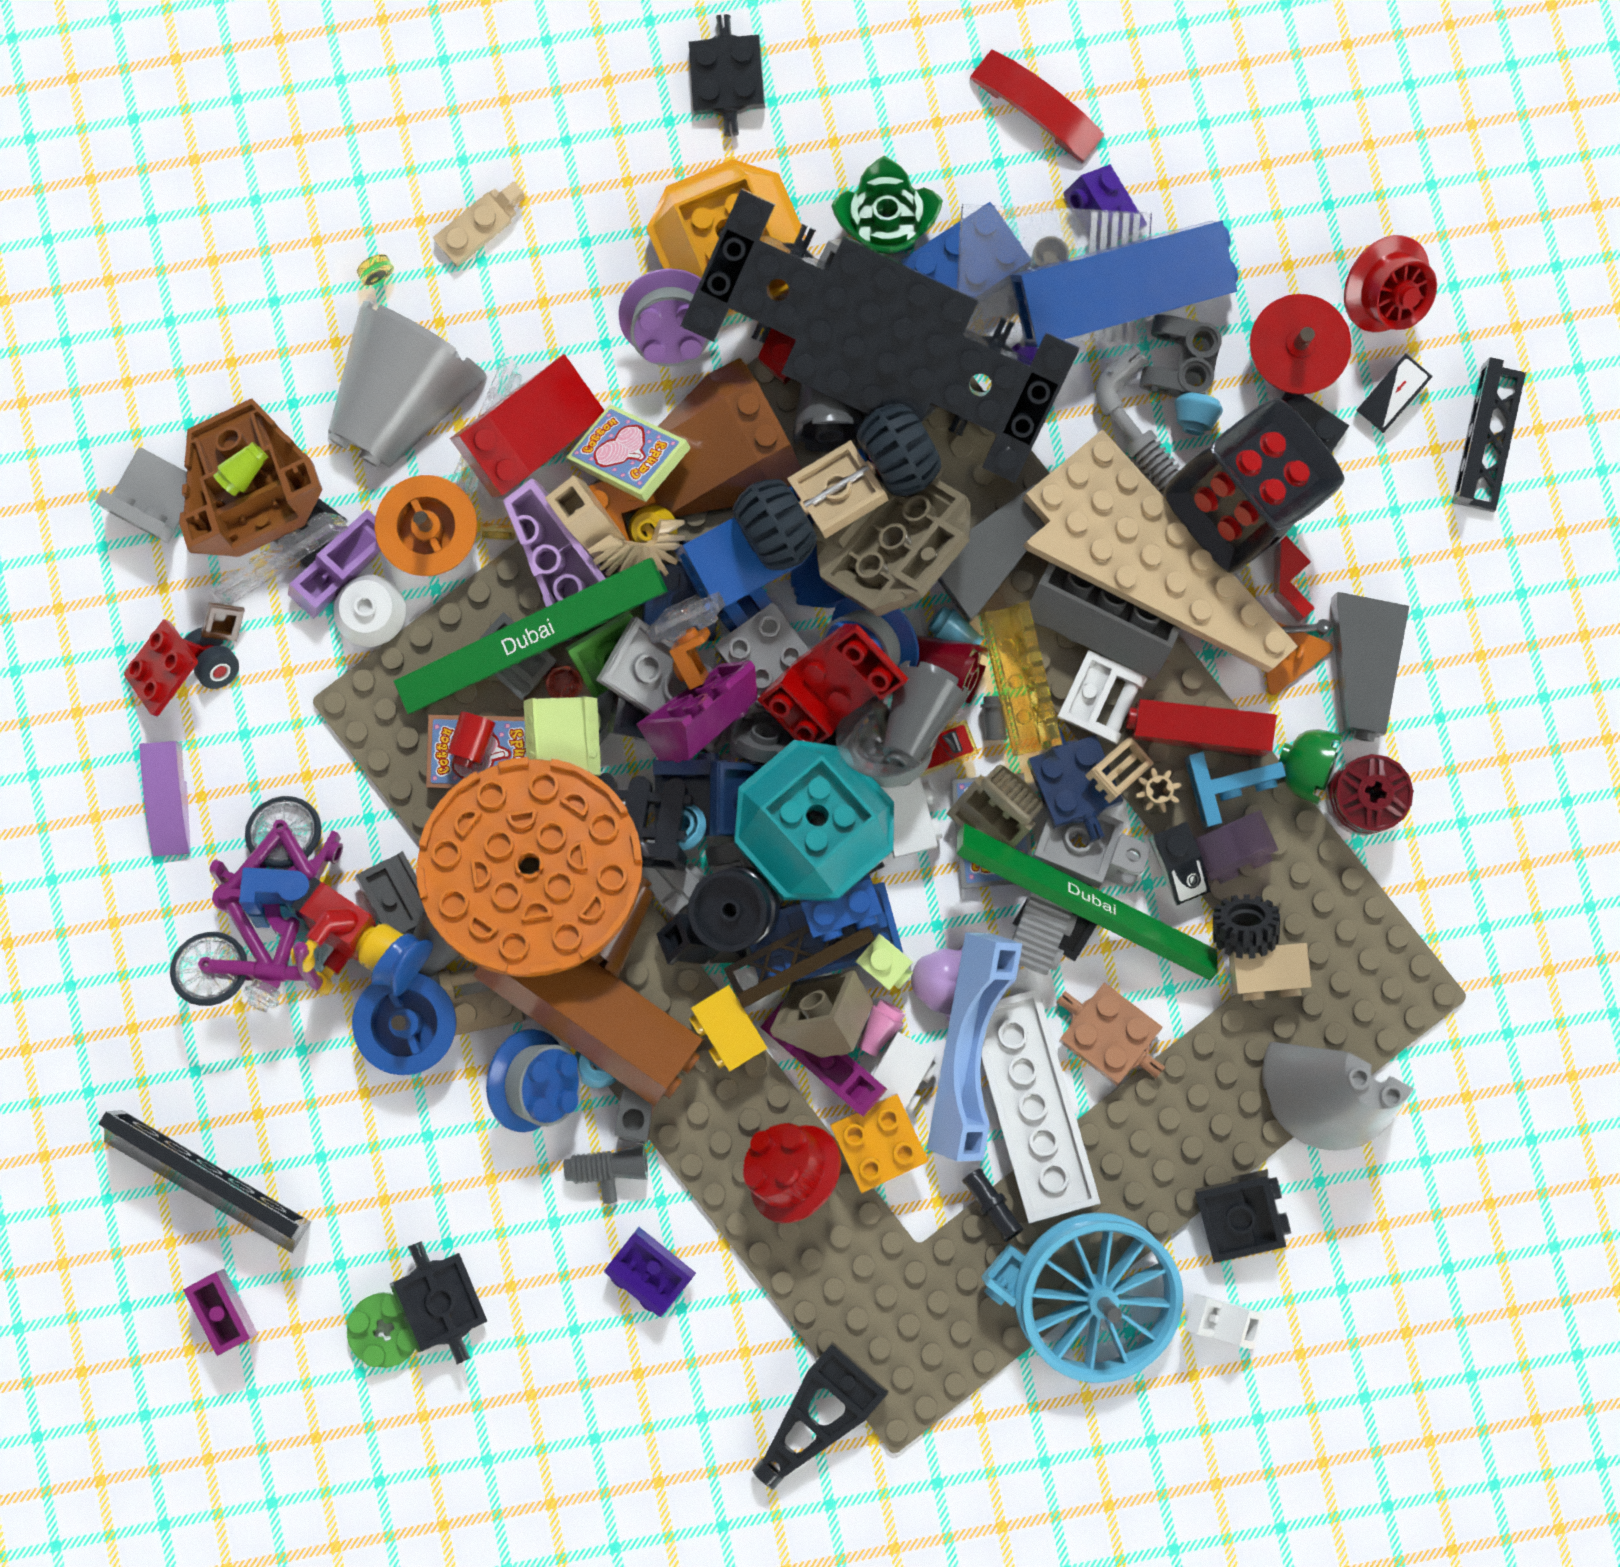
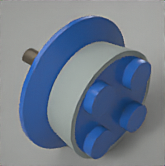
[822,597,919,668]
[486,1029,582,1133]

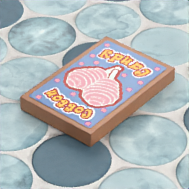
[426,715,526,789]

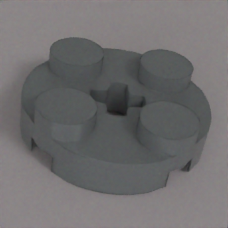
[727,713,795,765]

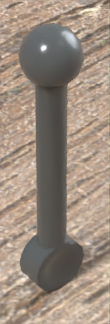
[1281,619,1331,635]

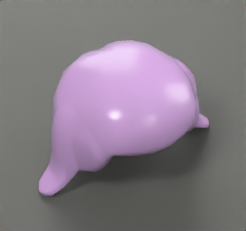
[911,945,963,1021]

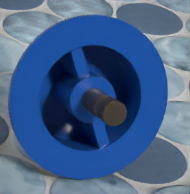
[352,973,456,1075]

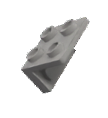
[95,447,187,544]
[714,603,809,708]

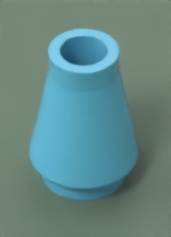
[928,605,984,645]

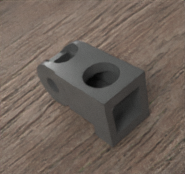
[614,1086,654,1144]

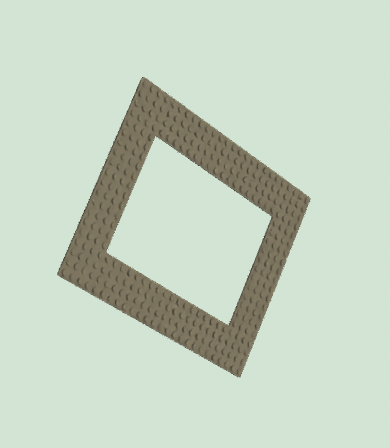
[313,358,1466,1453]

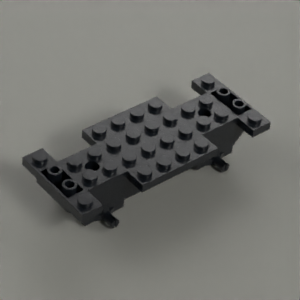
[680,189,1080,483]

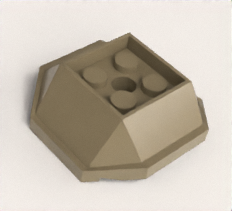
[812,474,970,617]

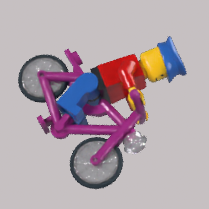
[170,796,433,1012]

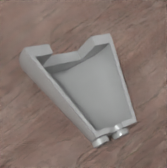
[328,301,487,468]
[1262,1042,1414,1151]

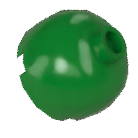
[1278,729,1343,804]

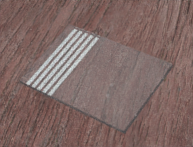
[957,204,1152,344]

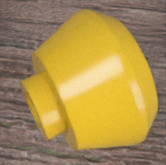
[629,505,678,543]

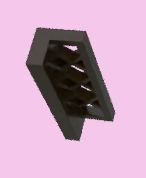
[723,925,875,1008]

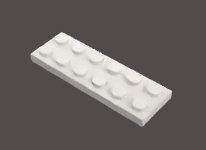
[981,989,1101,1224]

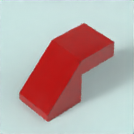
[1274,535,1315,623]

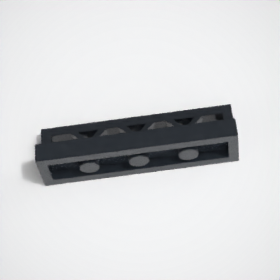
[1452,357,1526,513]

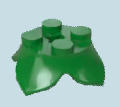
[831,155,943,255]

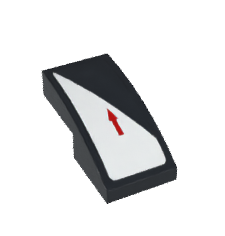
[1356,353,1433,434]

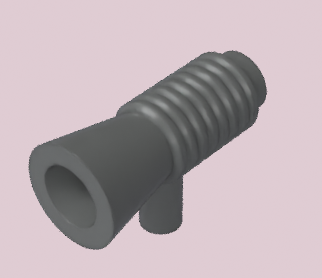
[563,1143,648,1204]

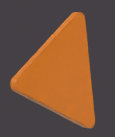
[1265,621,1333,695]

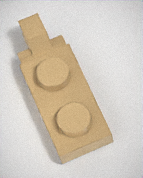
[432,181,525,267]

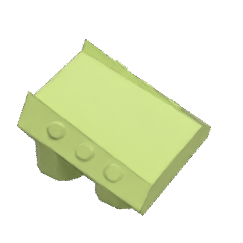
[524,696,601,776]

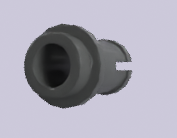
[980,696,1009,740]

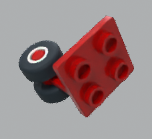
[124,619,239,717]

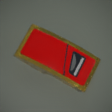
[920,720,979,778]

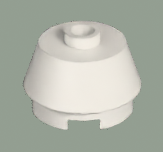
[334,575,406,647]

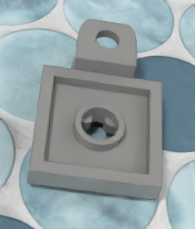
[1032,813,1150,889]

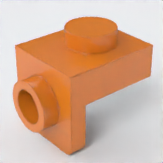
[669,627,711,690]

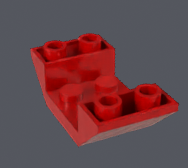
[757,624,909,743]

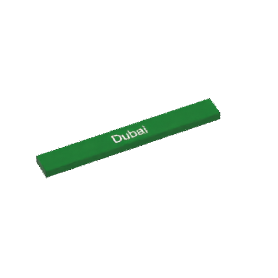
[393,558,668,714]
[956,823,1218,980]

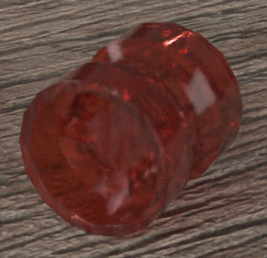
[545,666,583,698]

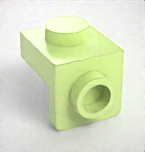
[855,934,913,990]

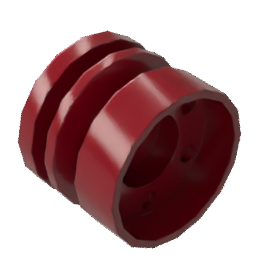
[1325,754,1414,836]

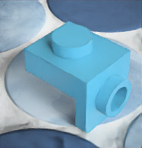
[981,1243,1025,1307]

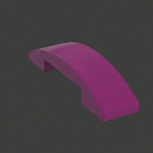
[760,999,887,1117]

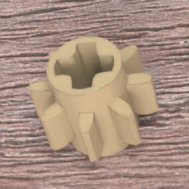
[1135,768,1181,814]

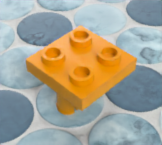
[830,1093,929,1193]

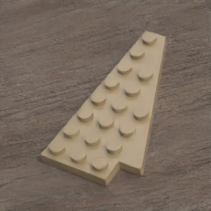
[1022,429,1298,672]

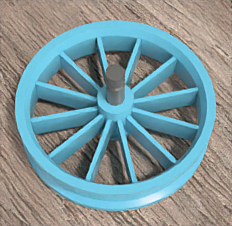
[1014,1213,1183,1383]

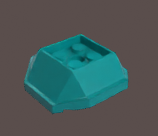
[734,740,894,901]

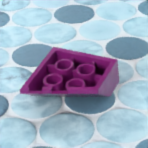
[637,661,758,763]

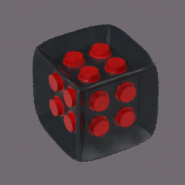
[1164,397,1345,573]

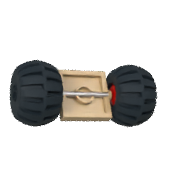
[733,404,941,570]

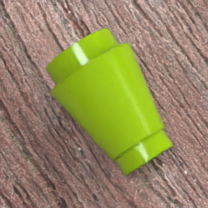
[213,442,268,496]

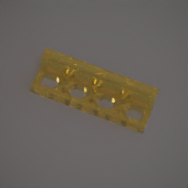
[980,601,1062,757]

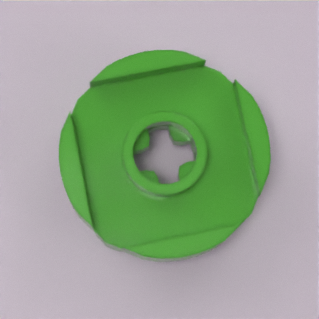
[346,1292,416,1368]

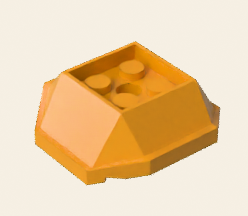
[646,159,806,318]

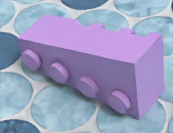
[503,478,609,642]

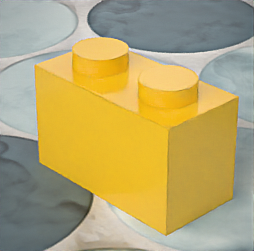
[689,985,768,1072]

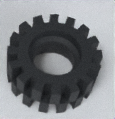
[1213,894,1280,959]

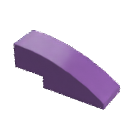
[287,509,381,619]
[139,741,191,856]

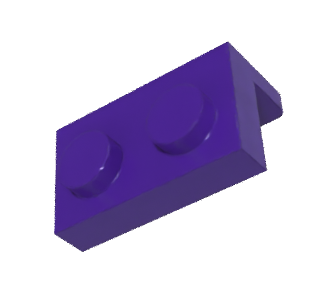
[1063,164,1147,251]
[604,1227,696,1318]

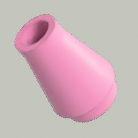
[857,999,906,1057]

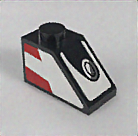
[1148,821,1211,906]

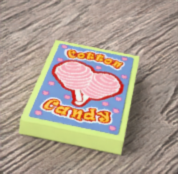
[566,404,691,502]

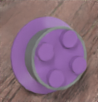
[618,268,710,367]

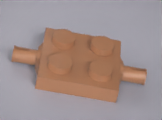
[1056,982,1165,1087]

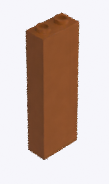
[474,959,703,1107]

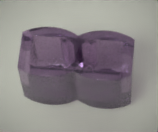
[1195,810,1279,884]

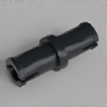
[962,1168,1024,1242]

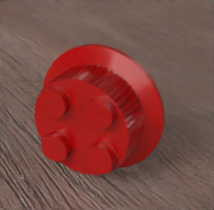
[742,1123,841,1223]

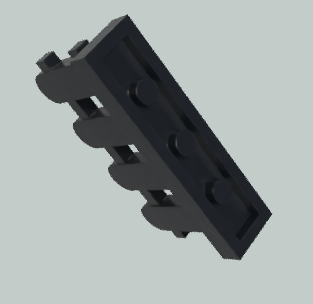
[597,773,694,871]

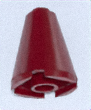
[916,635,989,715]

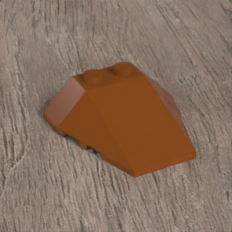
[655,358,802,518]
[179,398,323,557]

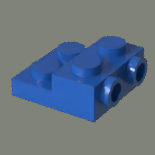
[799,873,883,942]

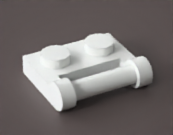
[1057,650,1147,745]

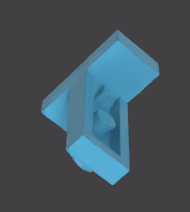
[1184,752,1286,829]

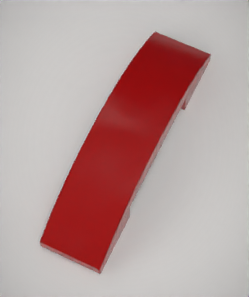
[969,49,1105,164]

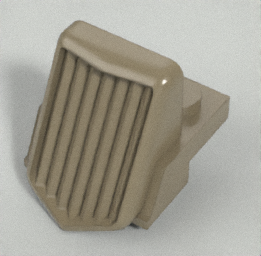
[946,765,1043,848]

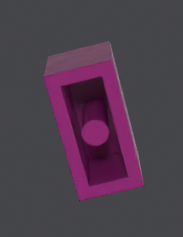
[183,1268,258,1356]

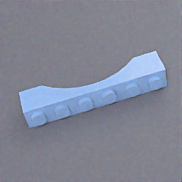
[927,932,1023,1161]

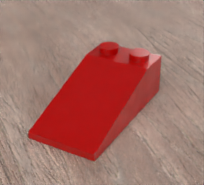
[449,353,605,498]

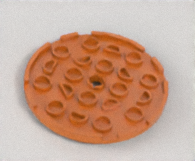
[416,757,643,977]

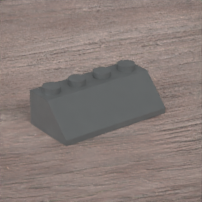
[1023,562,1181,680]

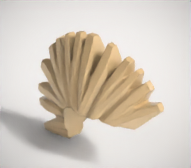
[588,519,685,576]

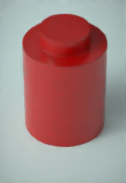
[447,711,496,770]

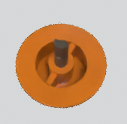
[375,475,477,577]

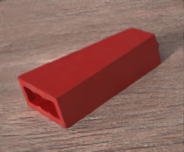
[1126,699,1277,759]

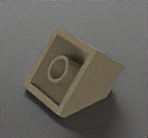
[770,970,874,1058]

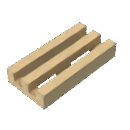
[1085,736,1154,803]

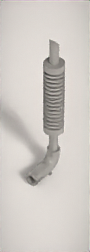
[1096,344,1248,568]

